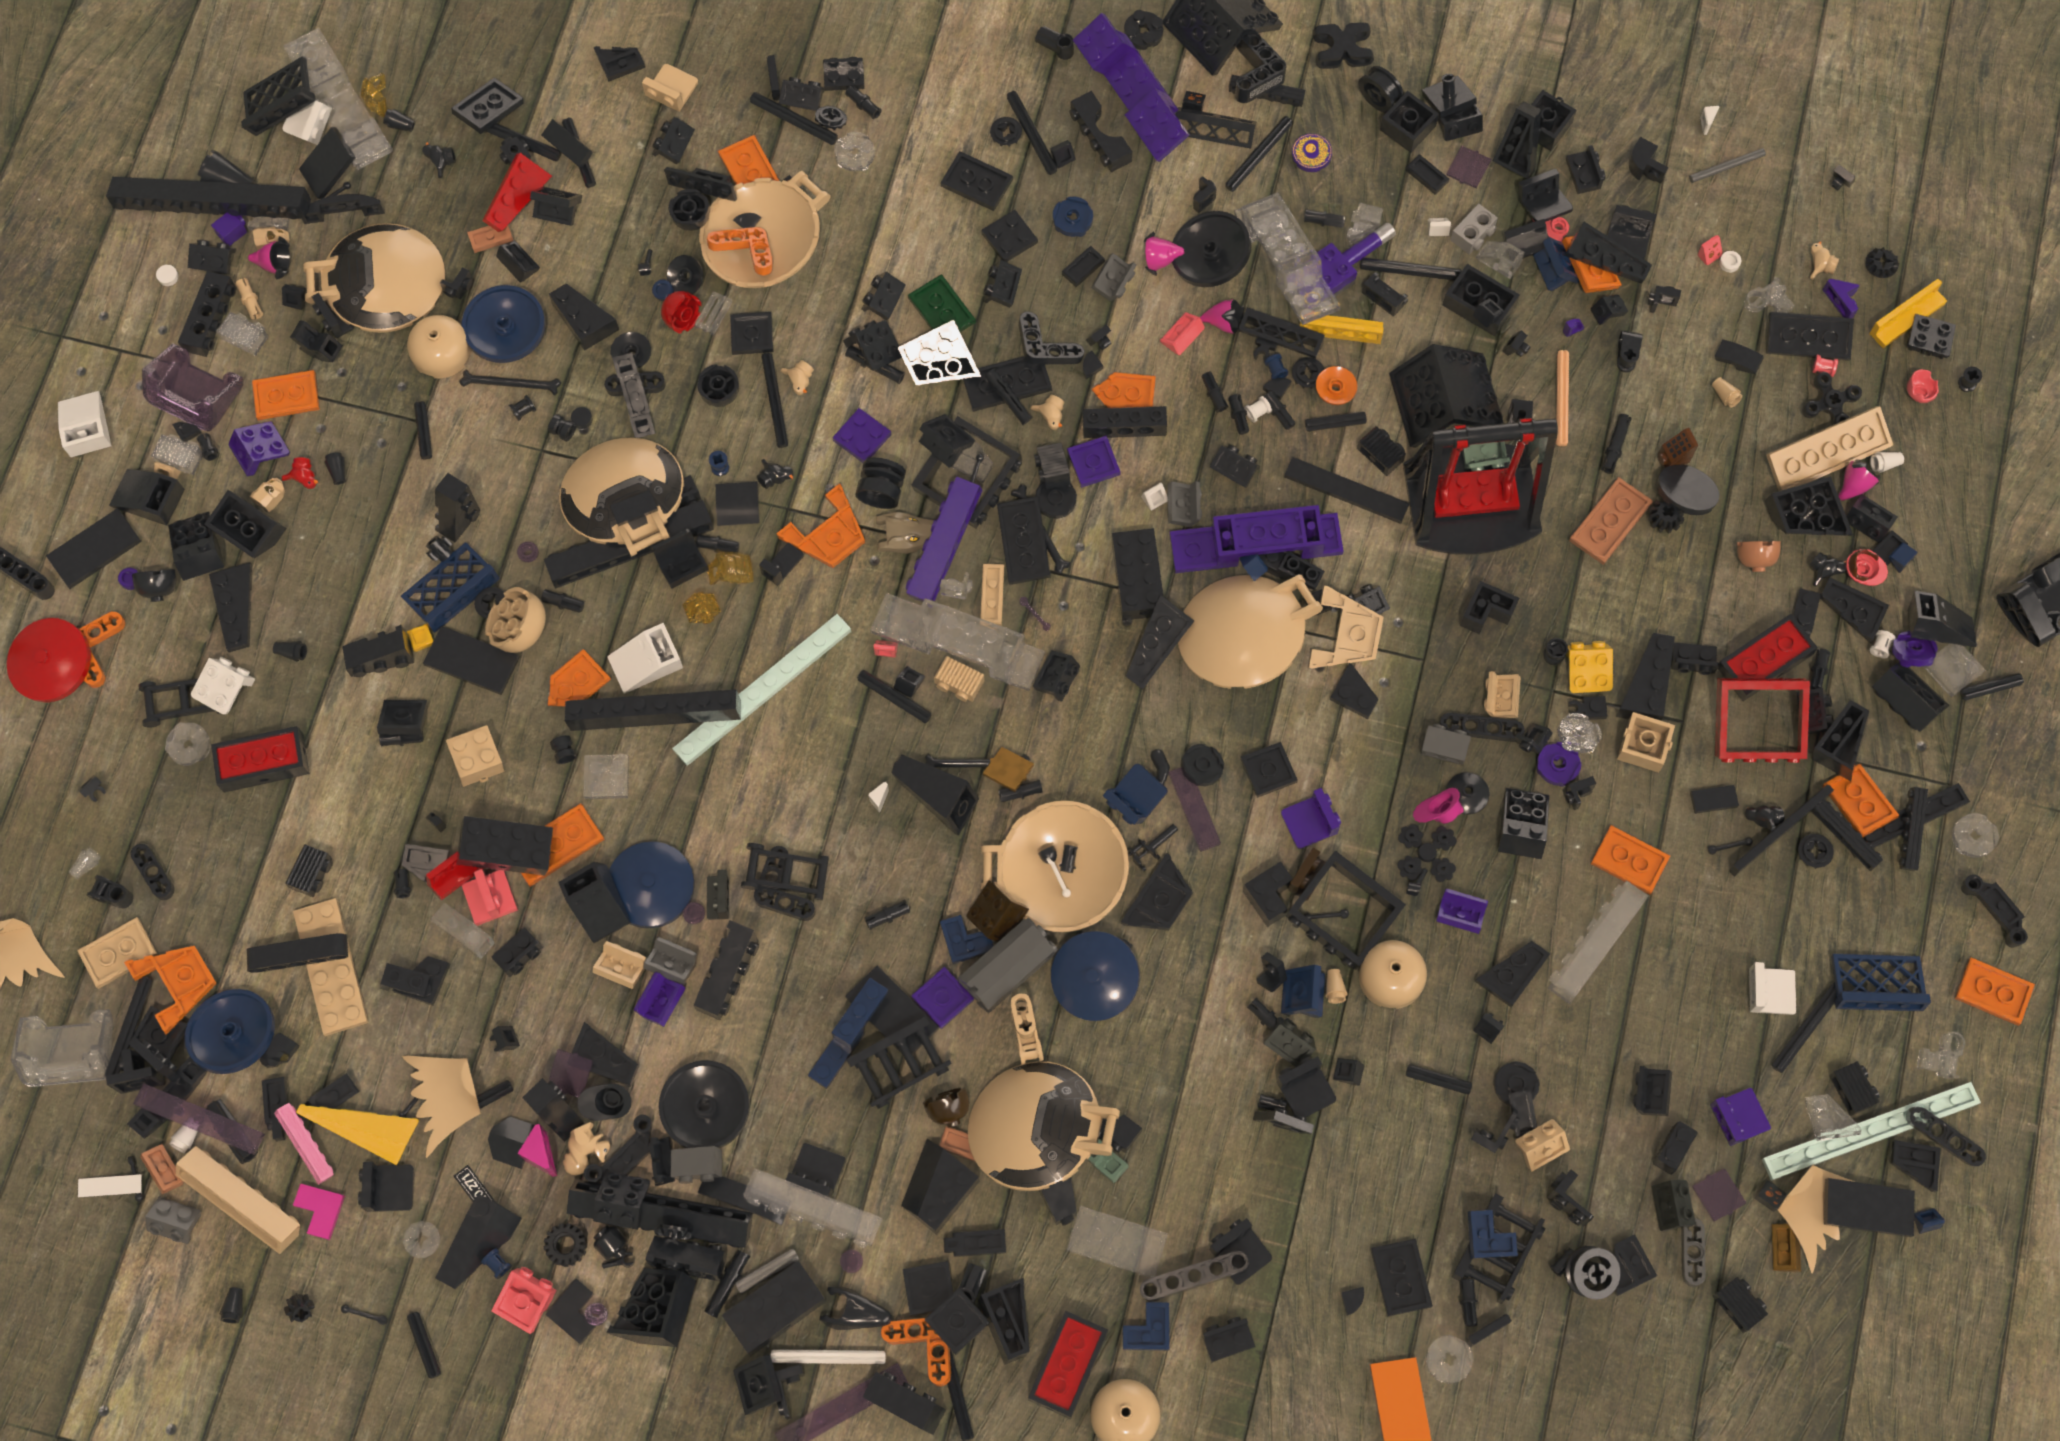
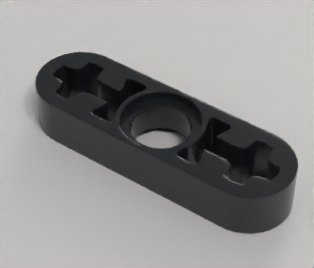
[604,372,666,396]
[131,844,174,900]

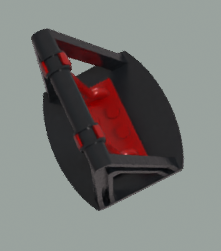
[1403,418,1558,555]

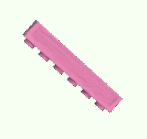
[274,1103,334,1185]

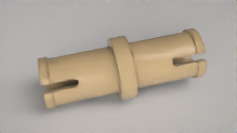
[235,278,263,320]

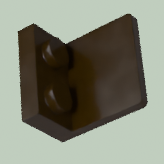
[966,881,1029,942]

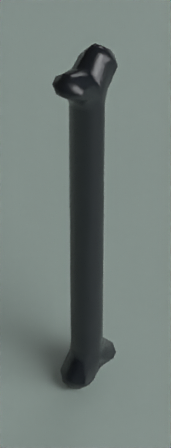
[459,370,561,396]
[1011,484,1071,574]
[925,753,1030,768]

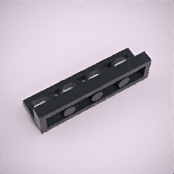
[1176,107,1257,149]
[1238,307,1325,359]

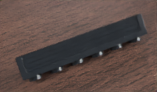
[1229,75,1306,107]
[1899,787,1928,871]
[1812,800,1883,872]

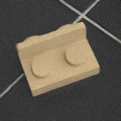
[1515,1119,1570,1172]

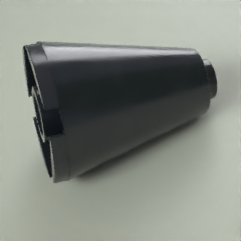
[196,150,255,184]

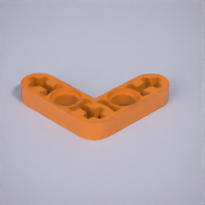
[707,227,773,275]
[80,612,125,688]
[881,1318,951,1387]

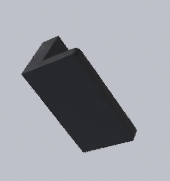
[1504,219,1549,261]

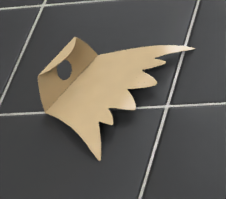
[0,918,64,988]
[402,1055,481,1158]
[1778,1164,1855,1273]

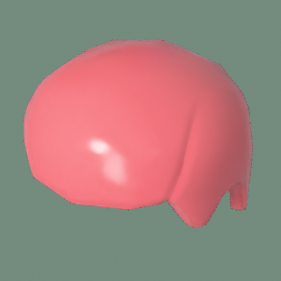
[1906,369,1939,403]

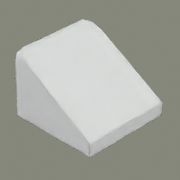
[1700,106,1719,135]
[869,782,889,812]

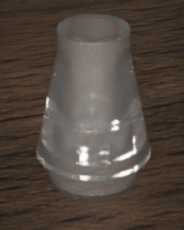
[68,847,101,880]

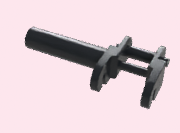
[1128,824,1178,872]

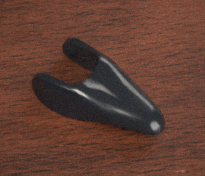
[819,1287,892,1330]

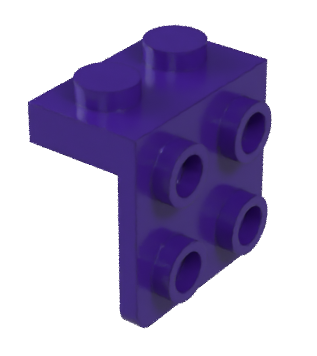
[1281,788,1341,849]

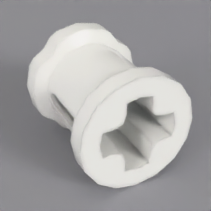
[1244,396,1272,423]
[1870,630,1895,658]

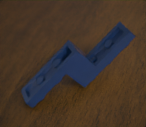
[808,978,889,1089]

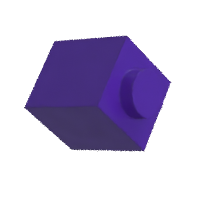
[211,212,247,246]

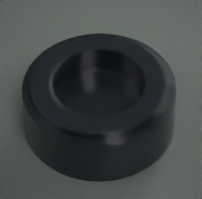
[571,407,593,429]

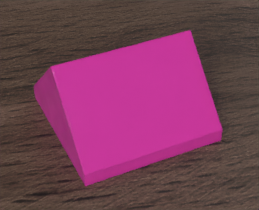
[518,1124,557,1177]

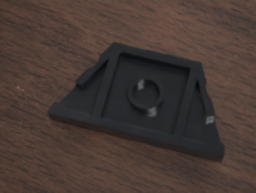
[1121,853,1193,931]

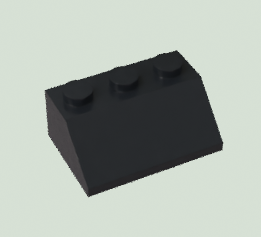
[204,490,286,559]
[1872,662,1950,732]

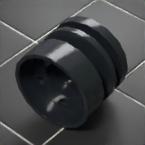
[855,457,906,509]

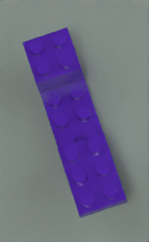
[1073,13,1190,162]
[1170,505,1344,573]

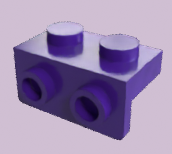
[1436,889,1488,934]
[634,972,686,1027]

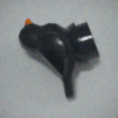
[422,142,456,178]
[756,459,794,489]
[1809,552,1847,587]
[1745,805,1785,831]

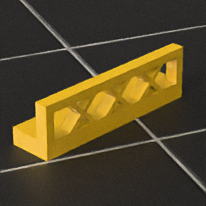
[1869,279,1947,348]
[1300,312,1384,344]

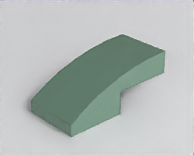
[1087,1139,1129,1183]

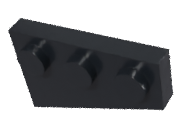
[1820,578,1889,643]
[1475,941,1550,1008]
[567,1022,639,1087]

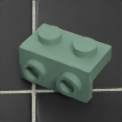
[1462,441,1510,472]

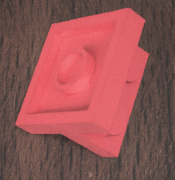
[462,869,518,926]

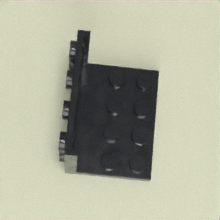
[1163,0,1283,76]
[1389,344,1504,448]

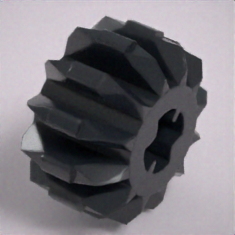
[1648,499,1685,534]

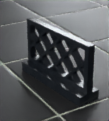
[241,56,316,136]

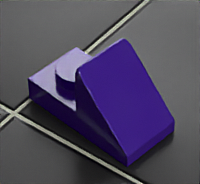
[1823,279,1859,318]

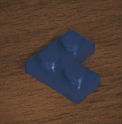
[940,915,994,964]
[1467,1210,1518,1258]
[1123,1302,1170,1351]

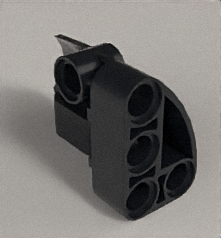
[1996,552,2060,647]

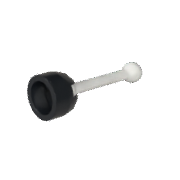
[1038,846,1071,898]

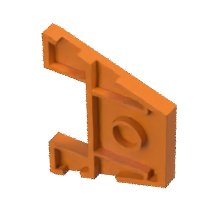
[776,483,865,568]
[124,945,217,1034]

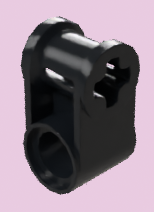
[1617,331,1643,372]
[86,875,133,909]

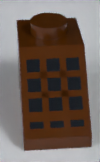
[1658,428,1698,468]

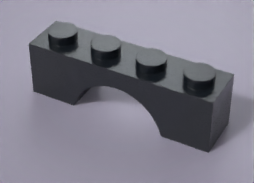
[1069,90,1132,172]
[1099,1115,1142,1154]

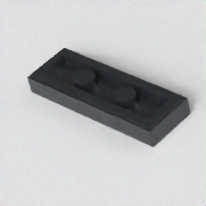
[541,119,593,168]

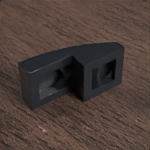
[1715,339,1764,375]

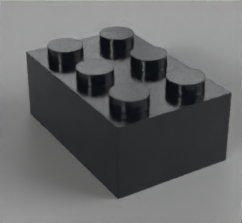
[1442,264,1520,336]

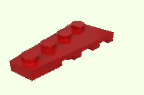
[482,153,552,232]

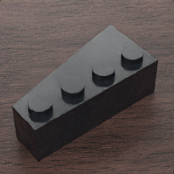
[694,920,759,1020]

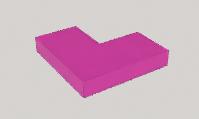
[293,1184,345,1240]

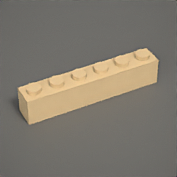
[176,1146,300,1254]

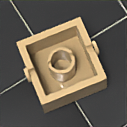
[1617,712,1675,773]
[446,725,504,787]

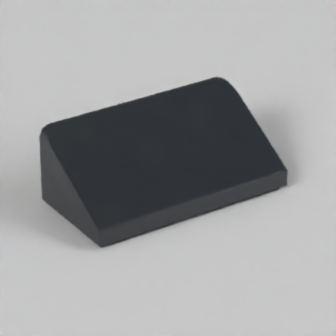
[496,240,540,283]

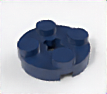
[1053,197,1093,237]

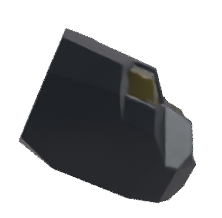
[260,1032,299,1068]

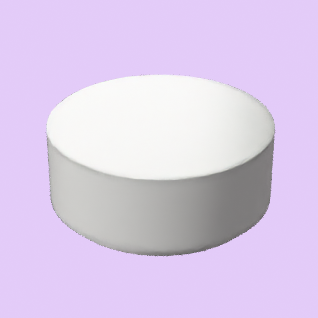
[1719,251,1741,273]
[156,265,179,286]

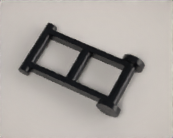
[138,679,221,728]
[741,843,829,900]

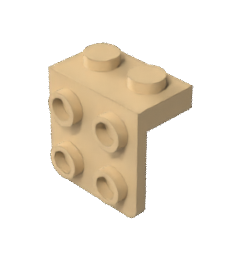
[642,64,698,112]

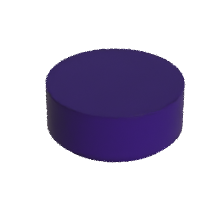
[118,568,138,590]

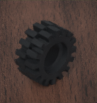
[543,1223,587,1267]

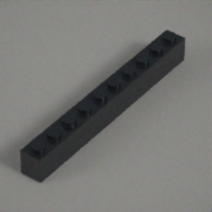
[106,176,311,220]

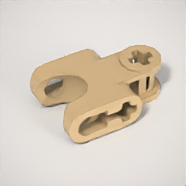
[1011,994,1044,1065]

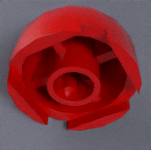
[661,291,702,334]

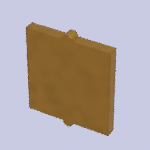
[983,747,1034,792]

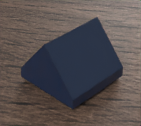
[1889,543,1918,573]
[1239,554,1268,581]
[1914,1208,1945,1234]

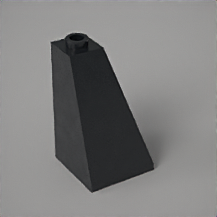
[891,755,979,836]
[1039,1177,1077,1226]

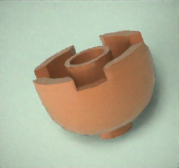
[1737,541,1781,572]

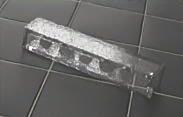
[1548,881,1649,1004]
[743,1168,882,1248]

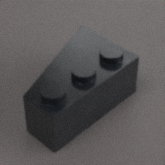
[549,284,619,351]
[342,625,414,677]
[978,1278,1030,1365]
[863,1371,946,1435]

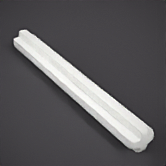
[771,1350,886,1364]

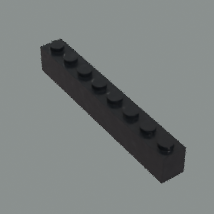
[544,500,714,589]
[564,689,741,731]
[567,1179,753,1248]

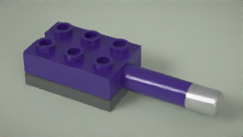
[1282,223,1396,313]

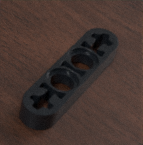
[1439,713,1525,742]
[1906,1107,1986,1166]

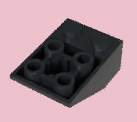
[109,469,185,526]
[168,511,224,581]
[1907,591,1977,647]
[1498,788,1549,859]
[558,862,631,943]

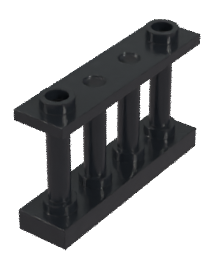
[846,1016,952,1109]
[1452,1193,1546,1304]

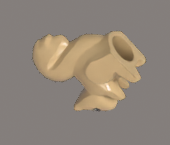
[563,1122,610,1175]

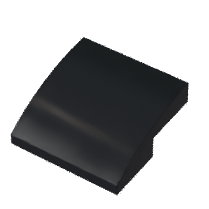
[715,481,760,526]

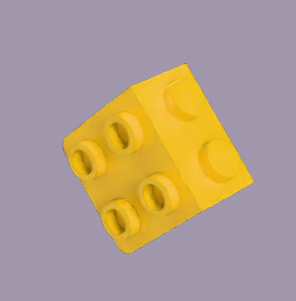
[1566,641,1613,693]

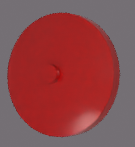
[7,618,91,703]

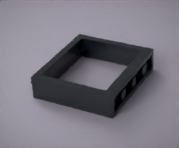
[911,416,1022,529]
[1285,851,1406,970]

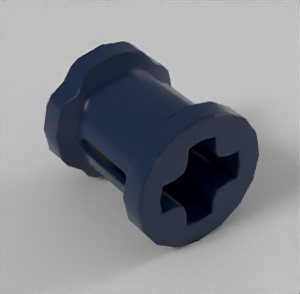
[1264,354,1289,379]
[709,451,730,476]
[481,1248,512,1279]

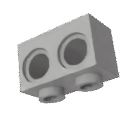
[1450,204,1498,255]

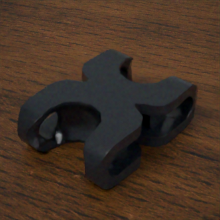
[1313,22,1374,69]

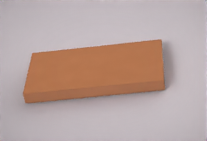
[1569,477,1653,565]

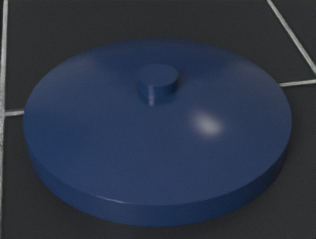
[462,285,546,363]
[609,842,695,928]
[1051,931,1140,1021]
[185,989,275,1074]

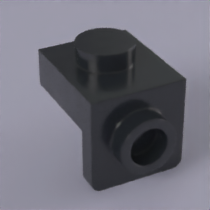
[440,267,473,300]
[1648,286,1681,313]
[1591,295,1628,325]
[1514,723,1553,754]

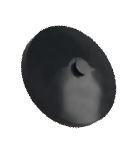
[1172,211,1252,287]
[659,1060,750,1148]

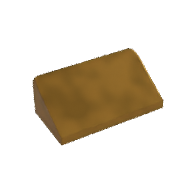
[1772,1224,1801,1272]

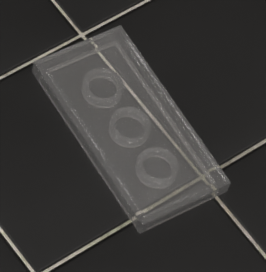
[1067,1206,1168,1278]

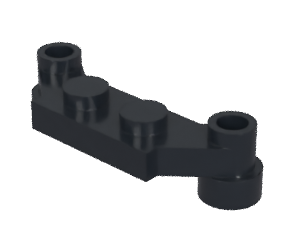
[1961,874,2028,948]
[584,1115,653,1183]

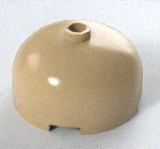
[407,315,472,378]
[485,587,546,653]
[1359,940,1427,1009]
[1090,1379,1161,1441]

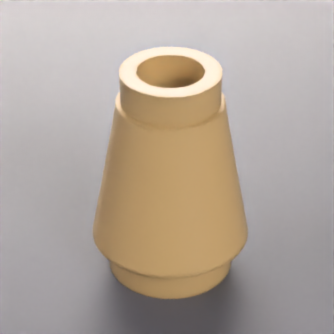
[1712,377,1742,408]
[1325,969,1347,1004]

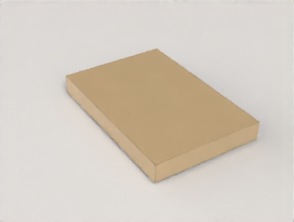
[77,917,158,989]

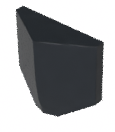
[488,1117,535,1169]

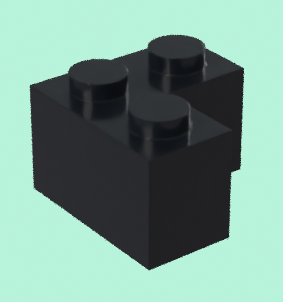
[1460,581,1520,634]
[1243,861,1293,927]

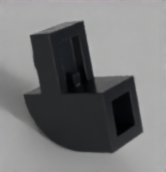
[1629,137,1669,184]
[290,320,343,363]

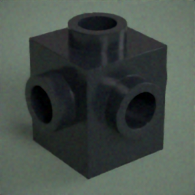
[499,136,531,165]

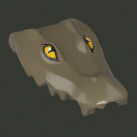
[876,512,934,554]

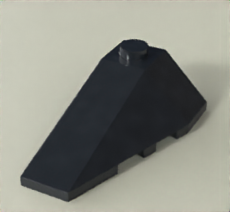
[435,1193,522,1289]

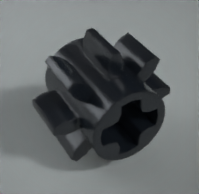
[426,536,452,562]
[284,1293,315,1323]

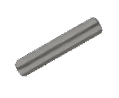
[735,1249,799,1293]

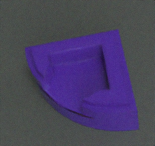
[1563,319,1584,337]

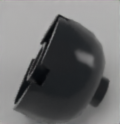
[668,189,710,231]
[697,364,739,407]
[132,569,176,602]

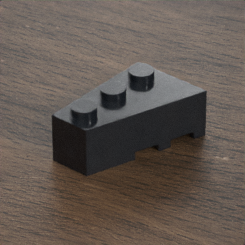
[1492,101,1541,179]
[435,473,480,543]
[1813,700,1869,781]
[522,1078,584,1142]

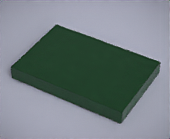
[908,274,976,332]

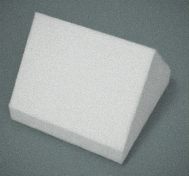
[1427,218,1451,236]
[1141,483,1168,511]

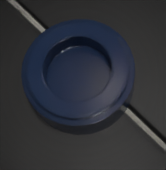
[652,280,674,301]

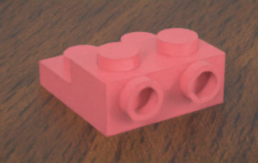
[492,1267,557,1334]

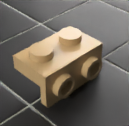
[1484,671,1521,718]
[593,941,646,989]

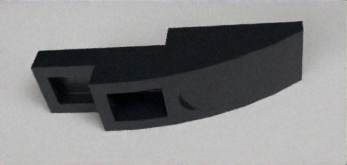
[1258,551,1325,590]

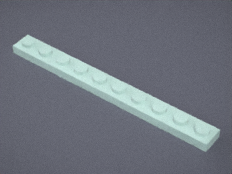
[672,614,852,766]
[1762,1082,1981,1181]

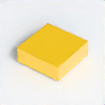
[407,624,434,652]

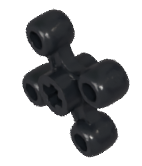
[1802,372,1862,425]

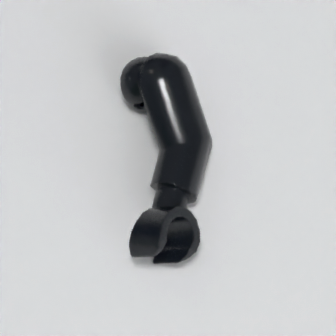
[1150,749,1170,785]

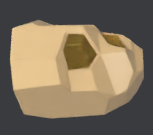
[253,227,290,250]
[250,478,285,512]

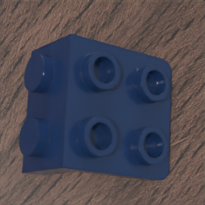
[1103,764,1168,825]

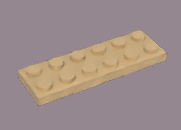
[1766,406,1893,491]
[293,898,369,1036]

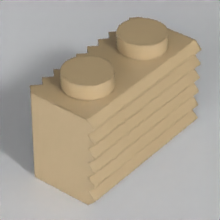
[934,656,985,702]

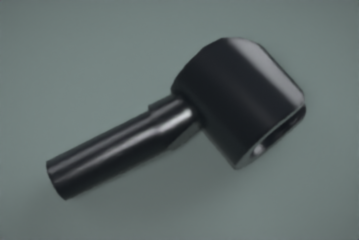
[638,249,653,276]
[1406,868,1428,896]
[602,1252,634,1269]

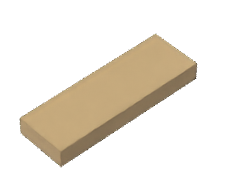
[980,564,1004,627]

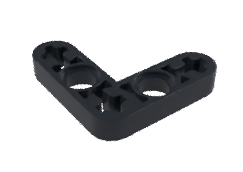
[1018,312,1085,365]
[754,846,816,921]

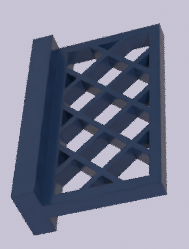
[401,542,500,633]
[1831,954,1931,1011]

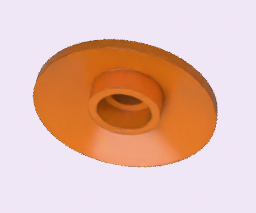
[1316,366,1357,405]

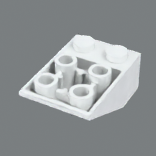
[58,391,112,457]
[607,623,683,694]

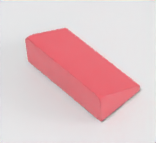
[1160,312,1205,355]

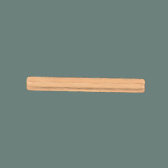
[1556,350,1569,447]

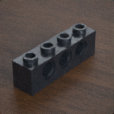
[178,271,236,357]
[1083,406,1167,439]

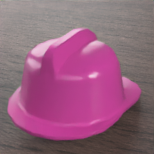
[1413,788,1464,824]

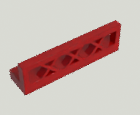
[426,851,484,900]

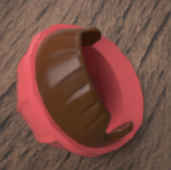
[1846,549,1888,586]

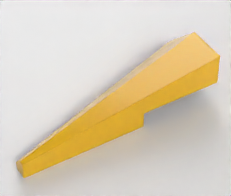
[296,1104,420,1165]

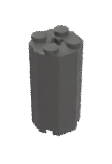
[958,918,1058,1014]

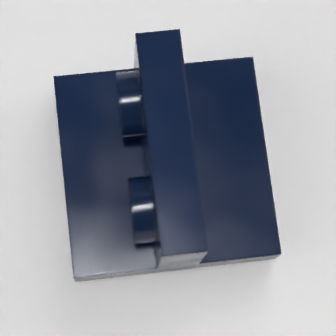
[1533,237,1580,291]
[1281,964,1325,1018]

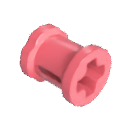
[1812,355,1838,377]

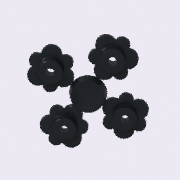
[1397,824,1457,882]

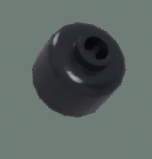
[593,1225,628,1260]

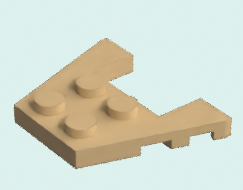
[1308,585,1384,668]

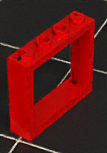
[1715,678,1810,763]

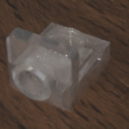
[940,572,973,600]

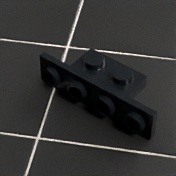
[664,167,737,202]

